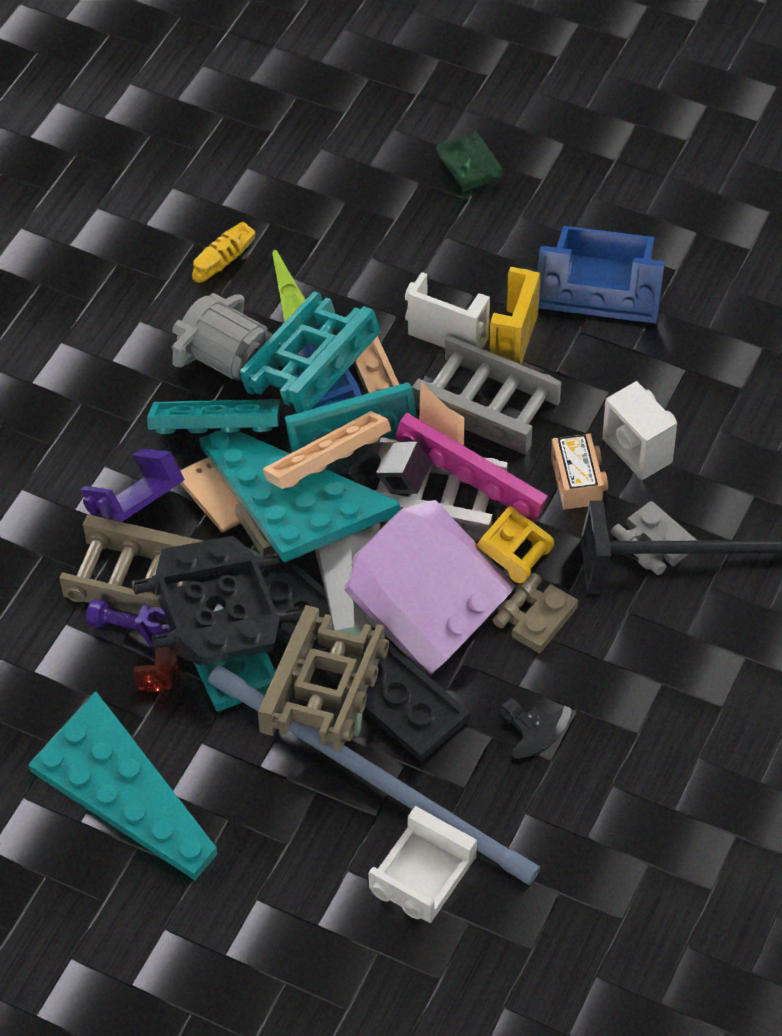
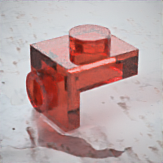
[134,646,178,692]

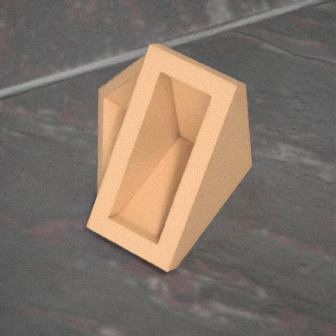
[419,382,464,446]

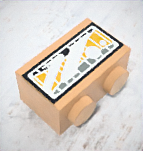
[551,433,608,510]

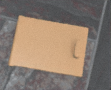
[180,457,241,533]

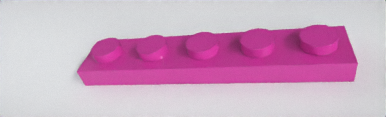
[395,413,548,523]

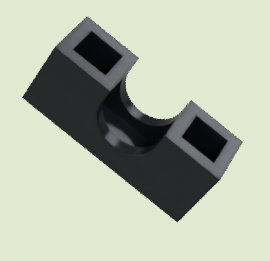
[325,441,432,494]

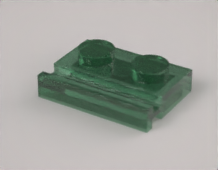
[437,131,503,191]

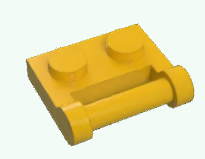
[476,505,554,583]

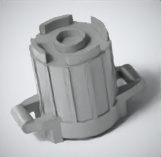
[171,293,273,381]

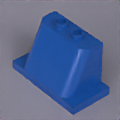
[537,226,665,324]

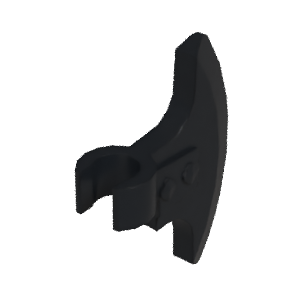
[499,698,572,759]

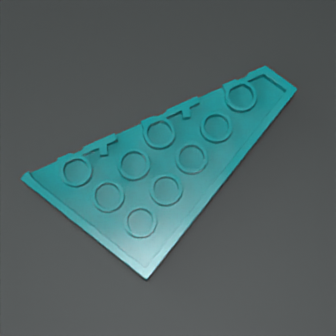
[199,430,400,563]

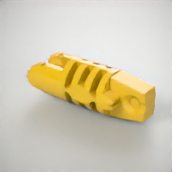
[192,222,256,283]

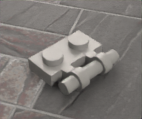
[611,501,696,575]

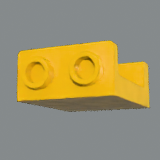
[490,267,540,365]

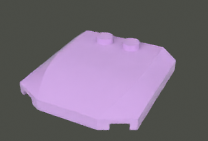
[344,500,515,676]

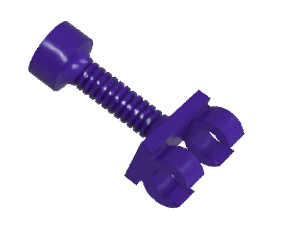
[86,599,174,650]

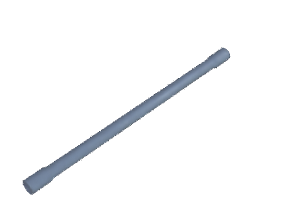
[208,665,541,885]

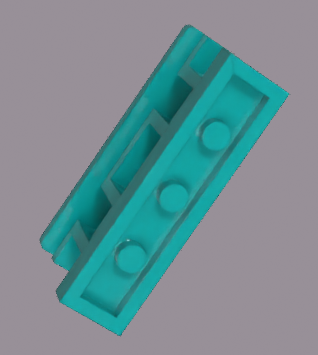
[240,291,381,413]

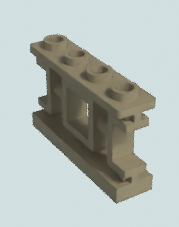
[258,605,389,752]

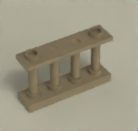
[59,514,202,623]

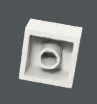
[602,381,677,480]

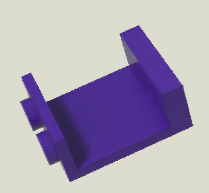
[80,449,185,522]

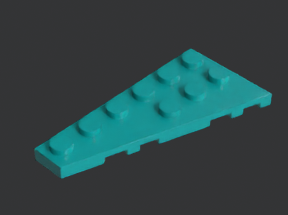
[28,691,217,880]

